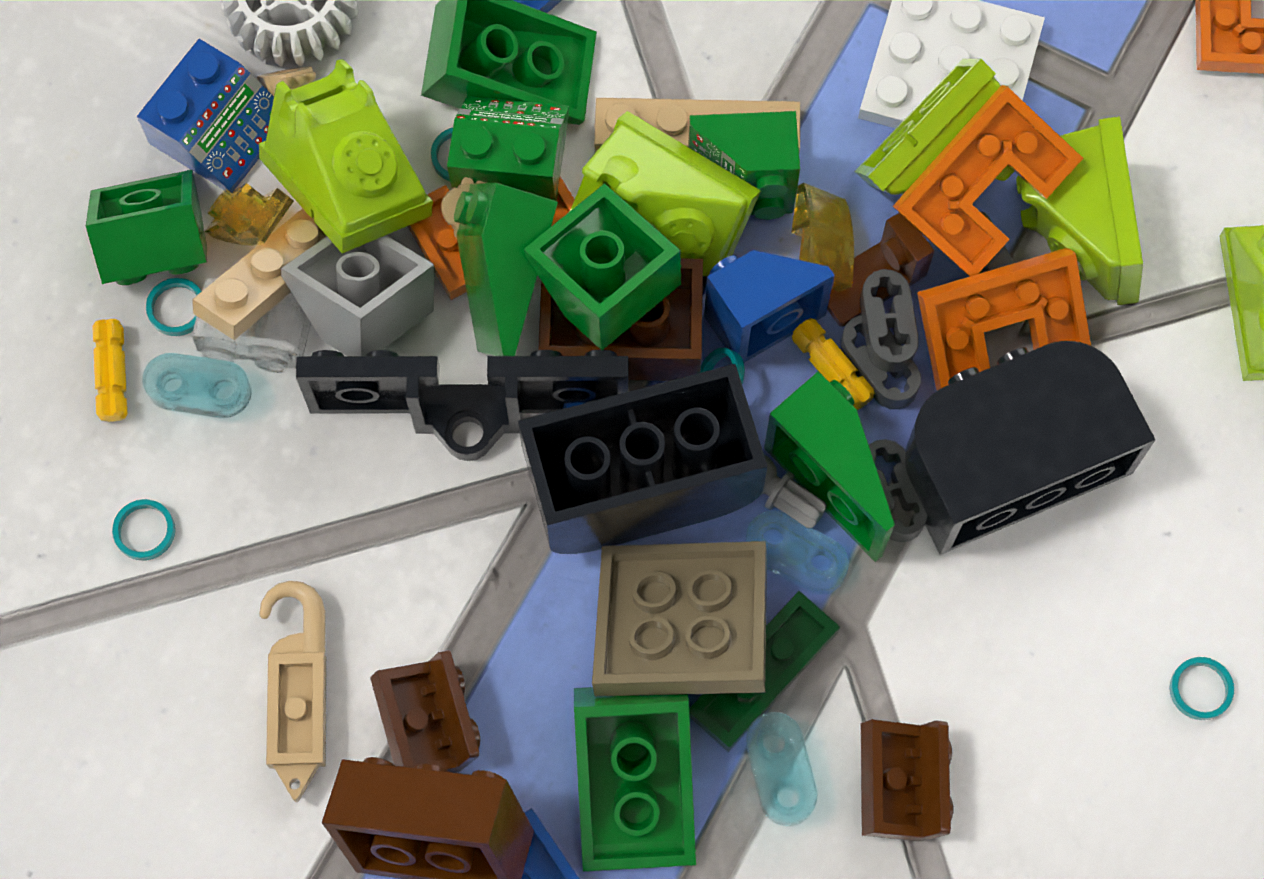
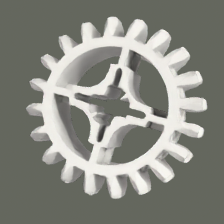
[221,0,359,67]

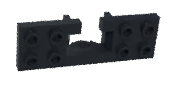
[296,350,628,461]

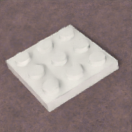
[858,0,1045,128]

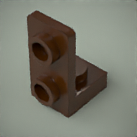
[827,213,934,327]

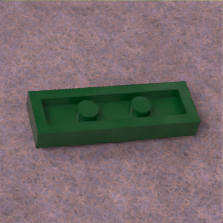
[689,591,840,752]

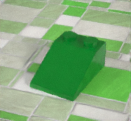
[421,0,597,125]
[454,183,558,356]
[764,371,895,562]
[574,687,696,872]

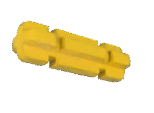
[92,318,128,422]
[792,318,875,410]

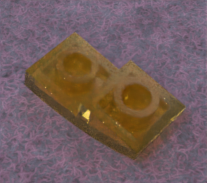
[205,183,294,246]
[791,183,854,292]

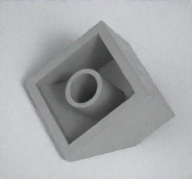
[281,235,434,356]

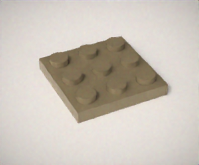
[592,541,767,696]

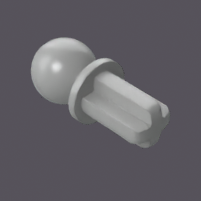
[761,455,827,529]

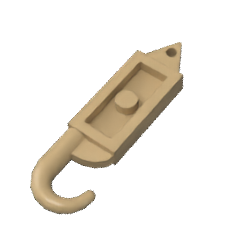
[259,581,327,803]

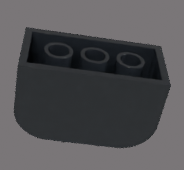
[905,341,1156,555]
[518,364,768,554]

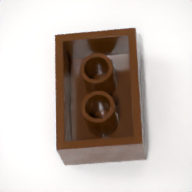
[538,258,703,381]
[322,757,534,879]

